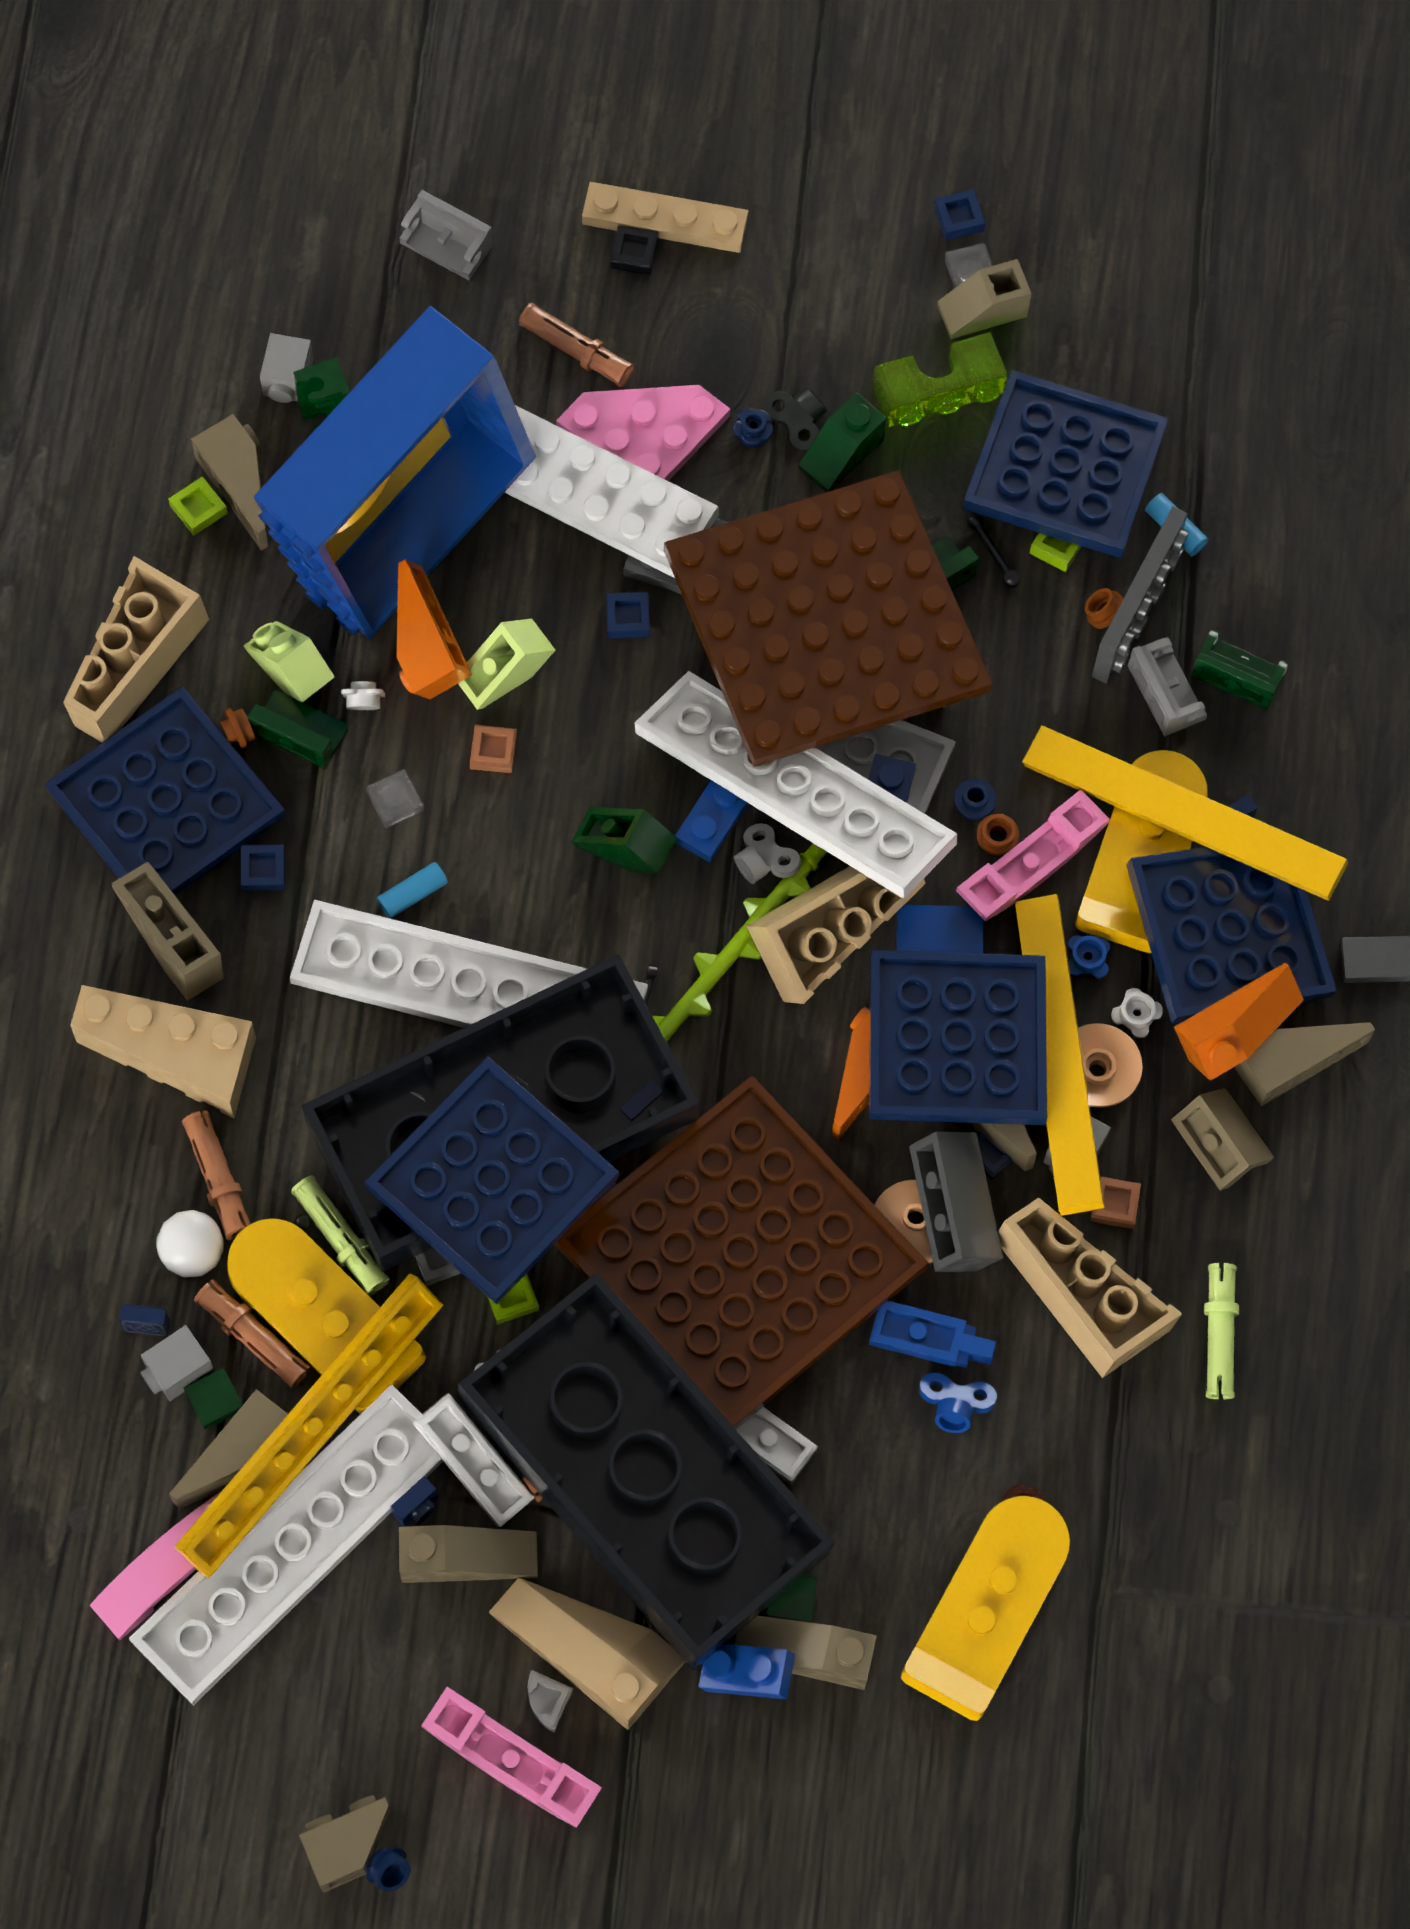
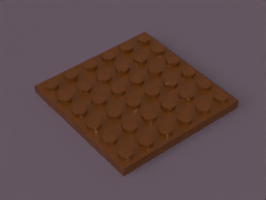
[663,470,993,767]
[554,1075,929,1429]

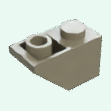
[937,259,1032,339]
[299,1795,391,1893]

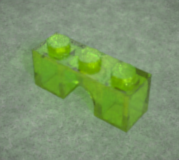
[872,332,1007,427]

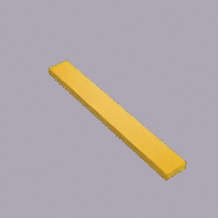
[1022,725,1348,901]
[1015,894,1105,1216]
[174,1273,443,1579]

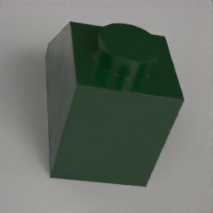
[798,392,887,492]
[571,807,677,873]

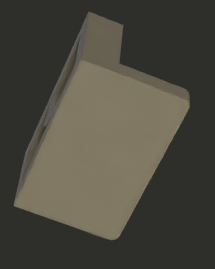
[1171,1088,1274,1190]

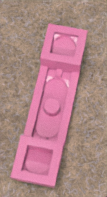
[956,790,1110,921]
[90,1491,222,1640]
[421,1687,602,1828]

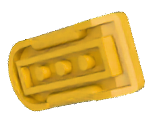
[1075,750,1207,953]
[227,1219,427,1414]
[901,1496,1070,1721]

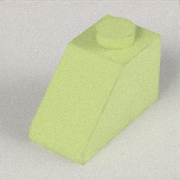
[458,618,555,710]

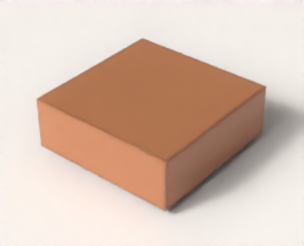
[470,725,517,774]
[1090,1176,1141,1229]

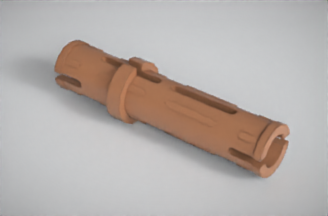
[519,303,634,387]
[182,1111,250,1240]
[194,1279,311,1389]

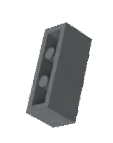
[909,1131,1003,1272]

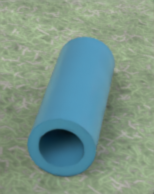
[1145,493,1209,557]
[376,862,448,919]

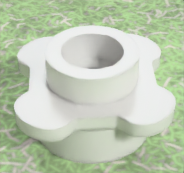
[341,681,385,710]
[1111,988,1163,1038]

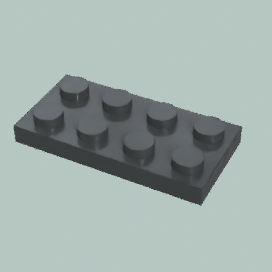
[1092,506,1190,684]

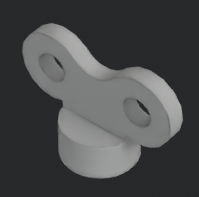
[734,823,801,884]

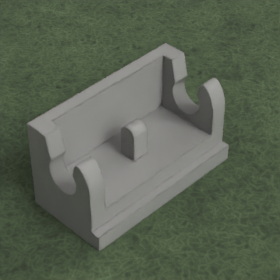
[400,190,492,280]
[1128,637,1207,737]

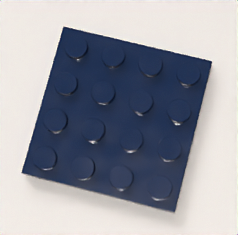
[962,370,1168,558]
[45,686,286,895]
[1126,847,1337,1023]
[869,950,1047,1125]
[365,1057,619,1305]

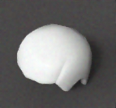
[156,1210,224,1278]

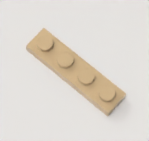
[582,182,748,253]

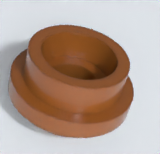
[1084,588,1124,629]
[220,708,255,750]
[976,814,1019,856]

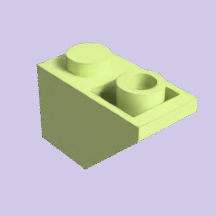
[244,621,335,702]

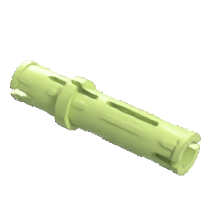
[291,1175,390,1296]
[1204,1263,1239,1400]

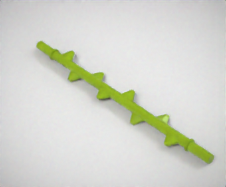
[653,843,827,1042]

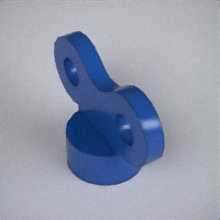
[919,1373,997,1433]

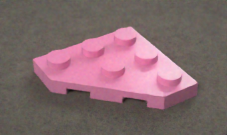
[556,385,731,481]

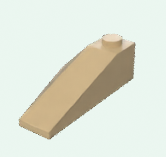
[489,1577,685,1730]

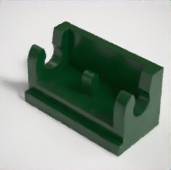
[293,357,350,432]
[1191,629,1289,710]

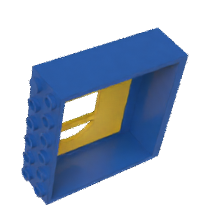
[254,306,536,640]

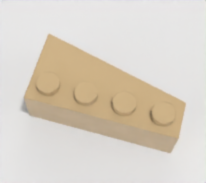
[63,556,209,743]
[747,866,926,1004]
[70,985,256,1119]
[998,1198,1182,1378]

